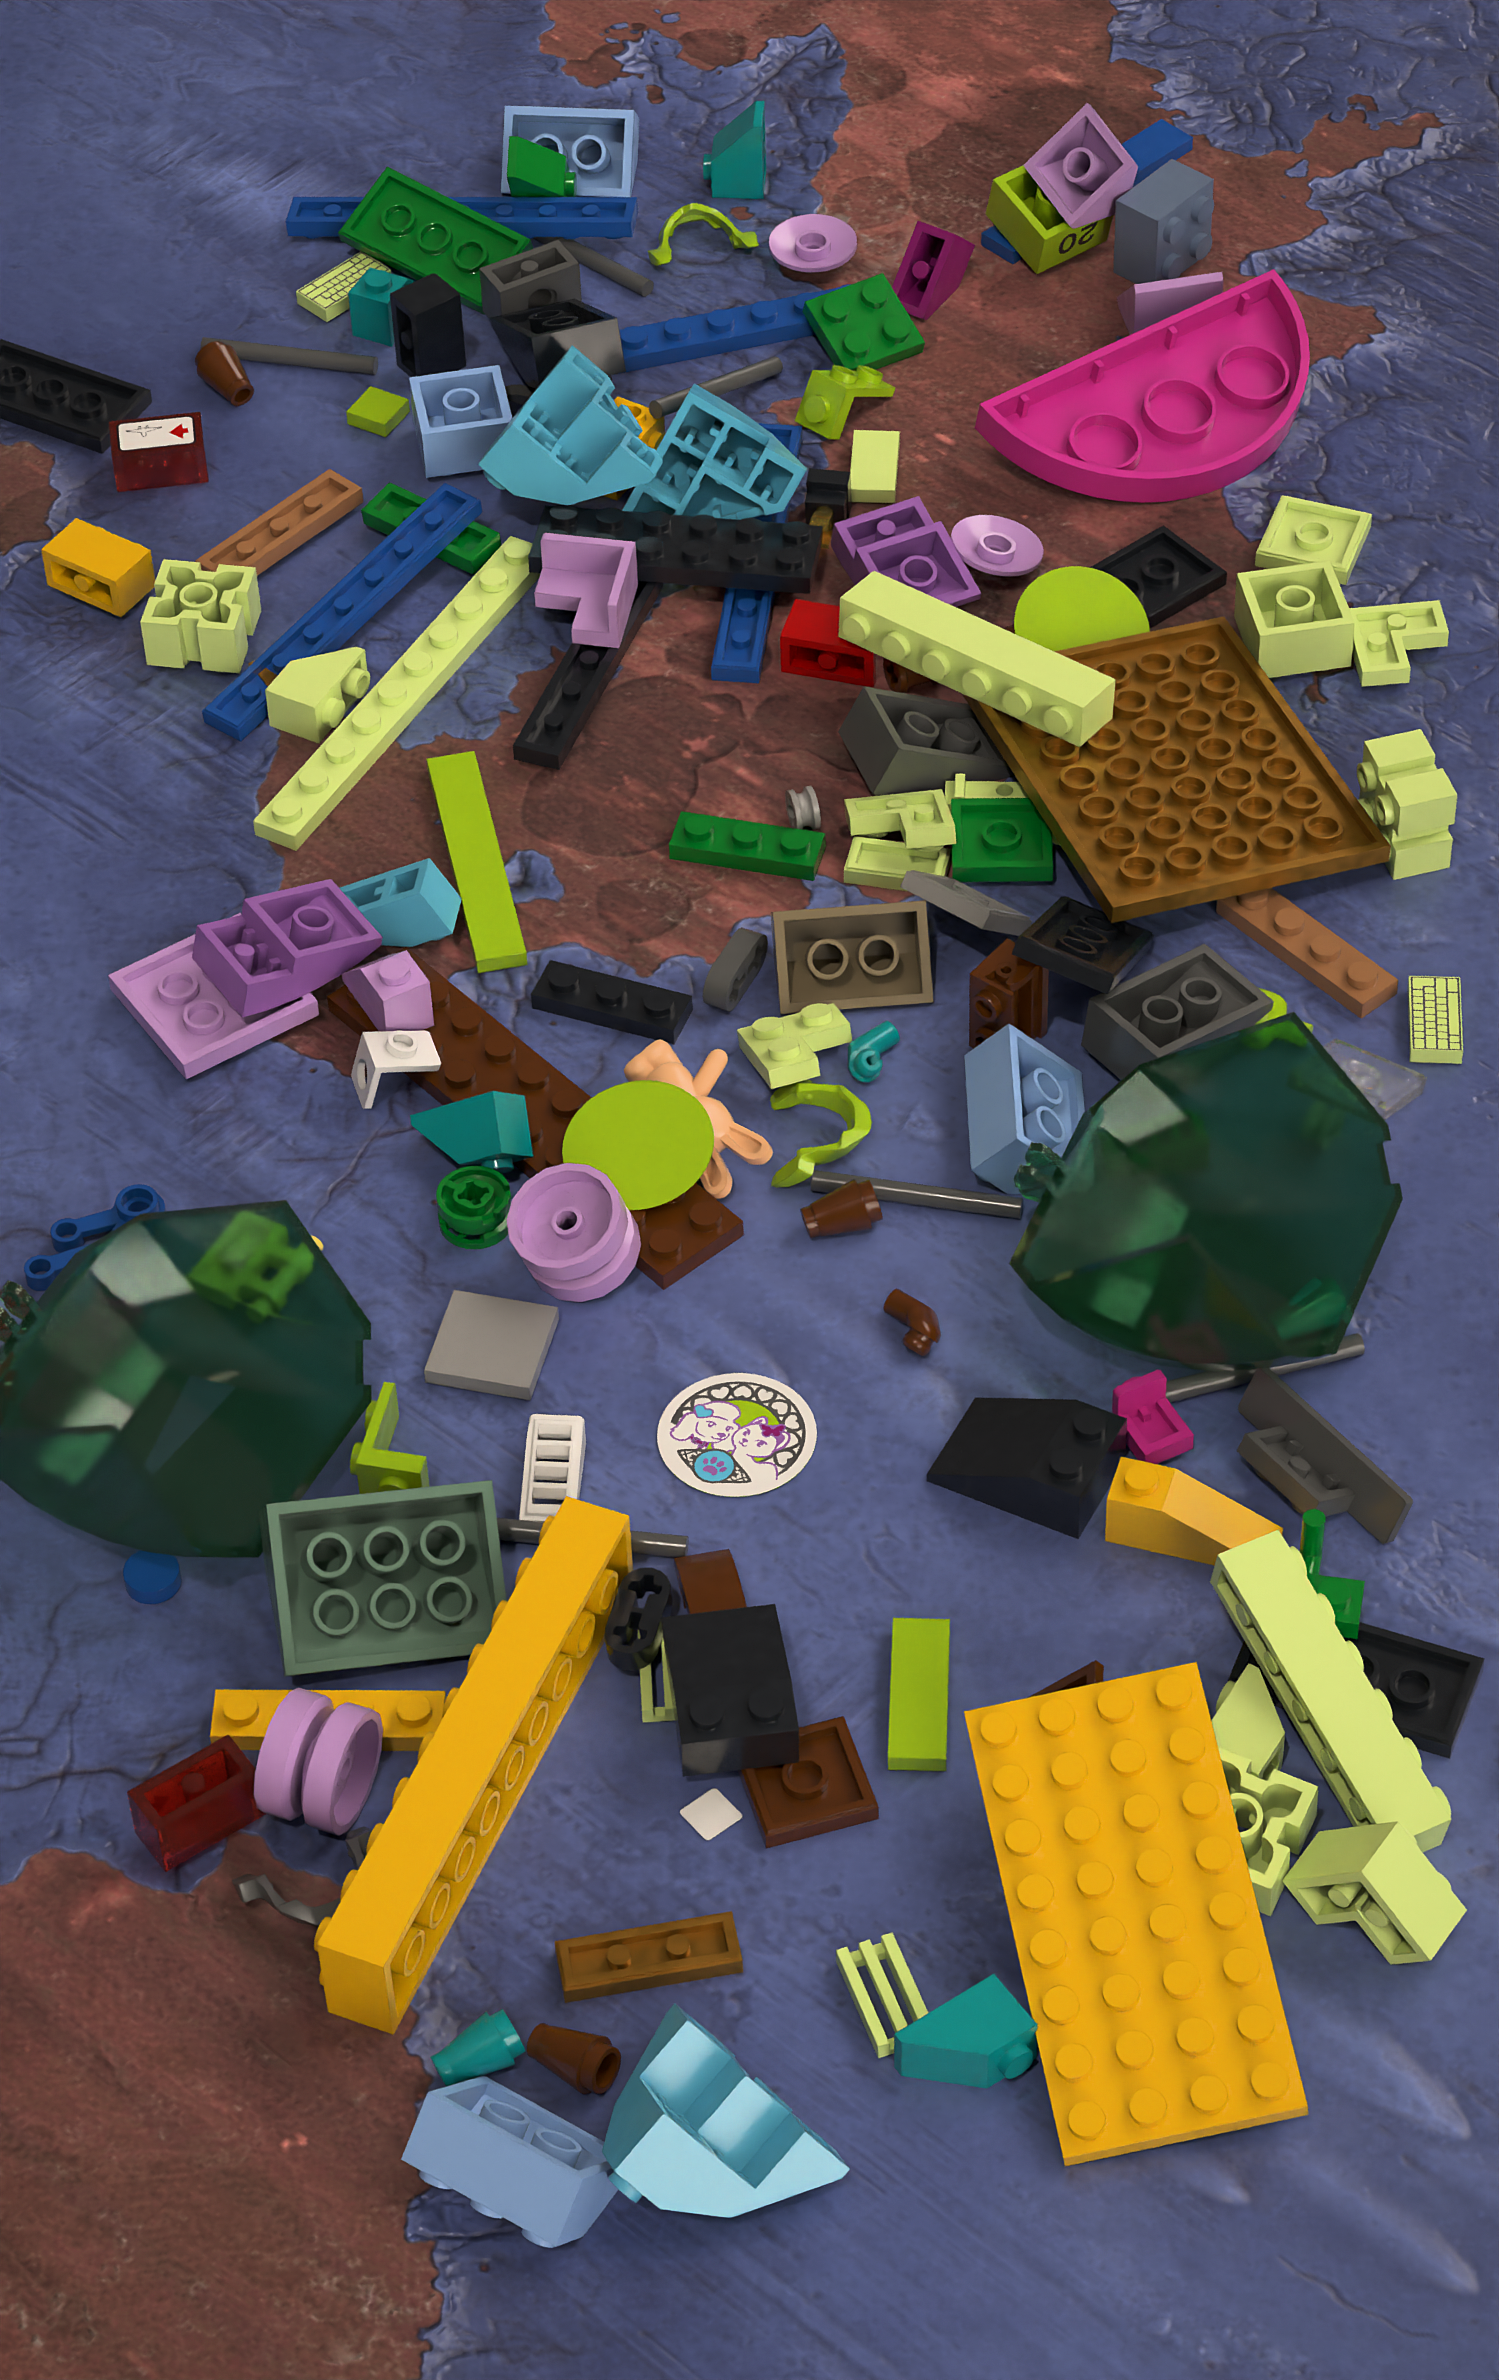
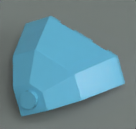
[478,345,663,506]
[622,384,807,520]
[602,2003,850,2218]

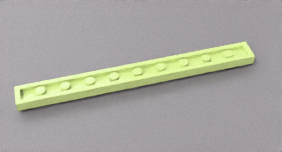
[253,536,540,851]

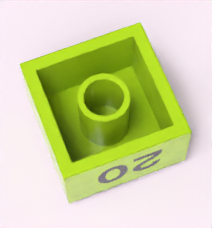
[986,166,1114,274]

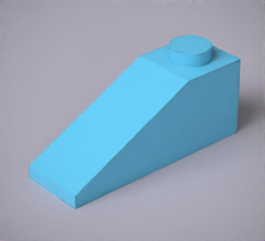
[340,858,462,947]

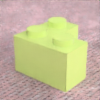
[1282,1821,1467,1965]

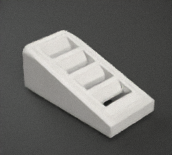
[519,1414,586,1522]

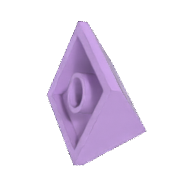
[1023,103,1138,229]
[1117,272,1223,335]

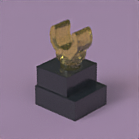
[805,468,852,549]

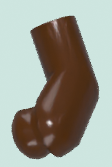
[883,1288,941,1356]

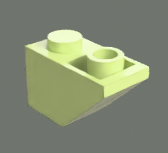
[265,647,370,743]
[1211,1663,1285,1781]

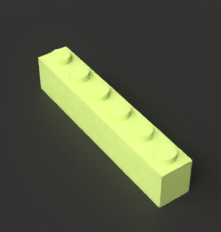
[838,571,1116,747]
[1210,1529,1451,1852]

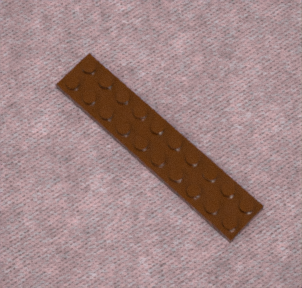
[327,947,744,1290]

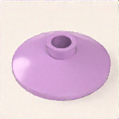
[769,214,857,273]
[950,515,1044,576]

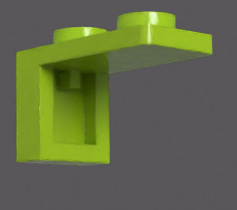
[795,365,895,440]
[350,1382,430,1494]

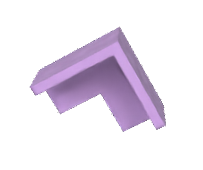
[534,533,638,648]

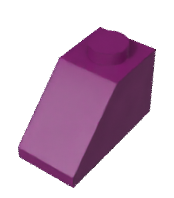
[892,221,975,320]

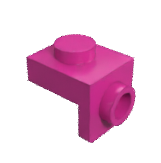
[1112,1370,1194,1464]

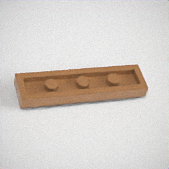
[195,469,363,576]
[1216,888,1398,1019]

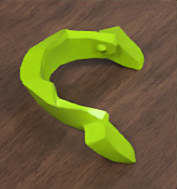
[647,203,759,266]
[770,1079,872,1188]

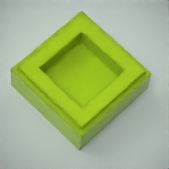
[346,386,410,437]

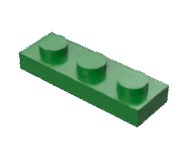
[361,482,501,575]
[669,811,826,881]

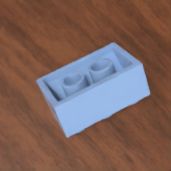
[501,106,639,197]
[964,1024,1091,1195]
[401,2076,619,2248]

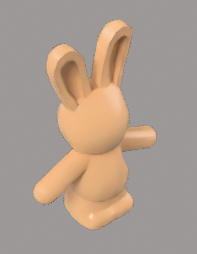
[624,1039,773,1199]

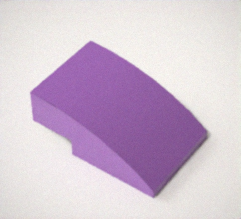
[830,496,982,607]
[192,879,383,1018]

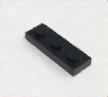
[531,960,693,1045]

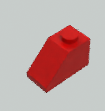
[780,599,876,688]

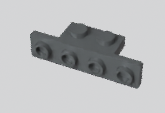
[1237,1367,1413,1544]

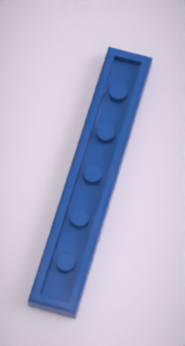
[981,119,1193,264]

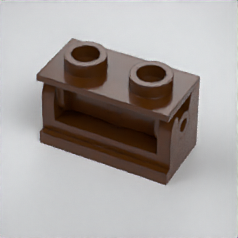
[969,938,1049,1048]

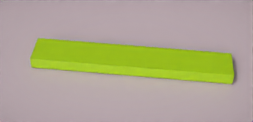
[426,751,528,973]

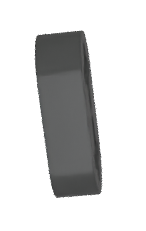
[703,927,768,1012]

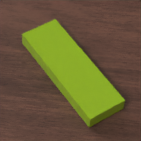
[888,1618,950,1771]

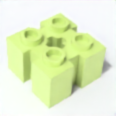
[140,559,261,674]
[1357,729,1457,880]
[1218,1746,1318,1917]

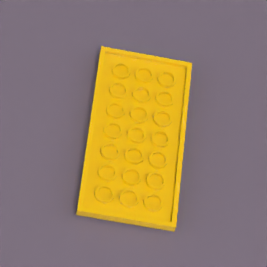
[964,1662,1308,2167]

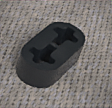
[604,1568,673,1670]

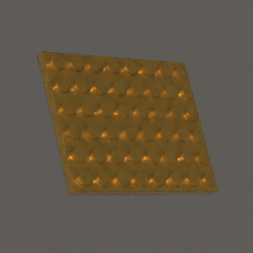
[962,617,1391,923]

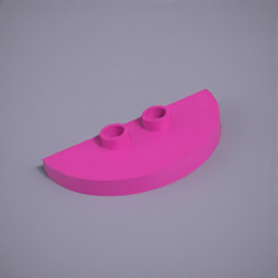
[975,269,1310,503]

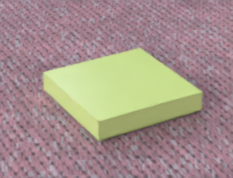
[1255,495,1372,585]

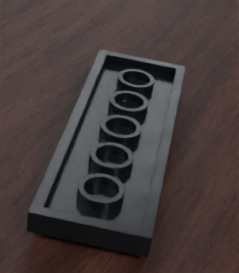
[528,504,823,594]

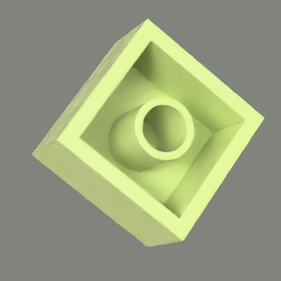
[1234,560,1355,678]

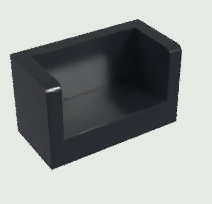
[390,273,466,377]

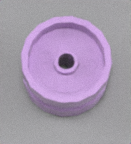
[507,1163,641,1302]
[254,1688,383,1836]

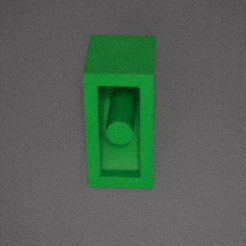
[507,136,577,197]

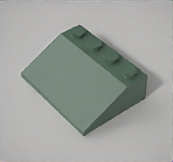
[259,1480,507,1677]

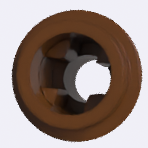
[195,341,254,406]
[800,1179,883,1239]
[527,2023,621,2094]

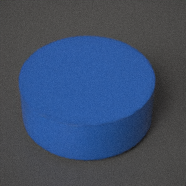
[123,1548,182,1604]

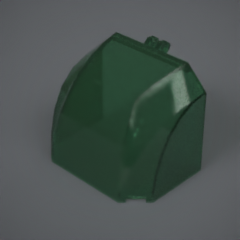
[1009,1012,1403,1372]
[0,1200,372,1558]

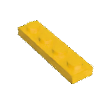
[210,1689,446,1751]

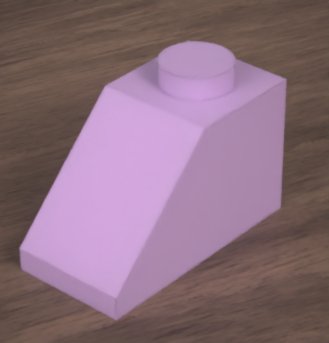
[342,950,434,1031]

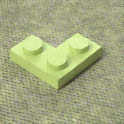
[1349,600,1449,687]
[844,789,956,852]
[737,1003,852,1089]

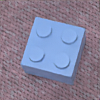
[409,365,512,478]

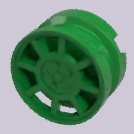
[436,1166,511,1249]

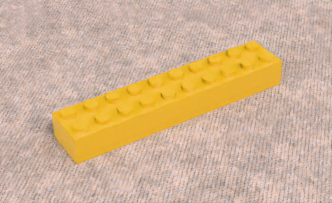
[314,1496,633,2035]

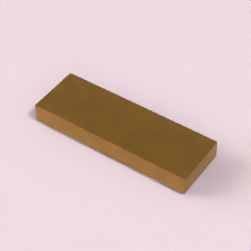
[554,1911,743,2003]

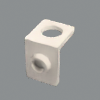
[351,1030,441,1109]

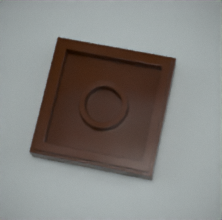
[738,1716,879,1849]

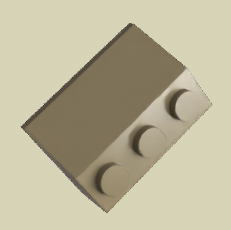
[770,900,933,1014]

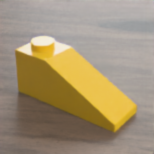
[1105,1457,1283,1566]

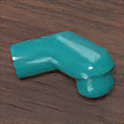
[847,1021,900,1082]

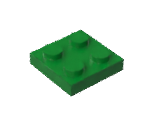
[802,273,925,370]
[951,798,1053,882]

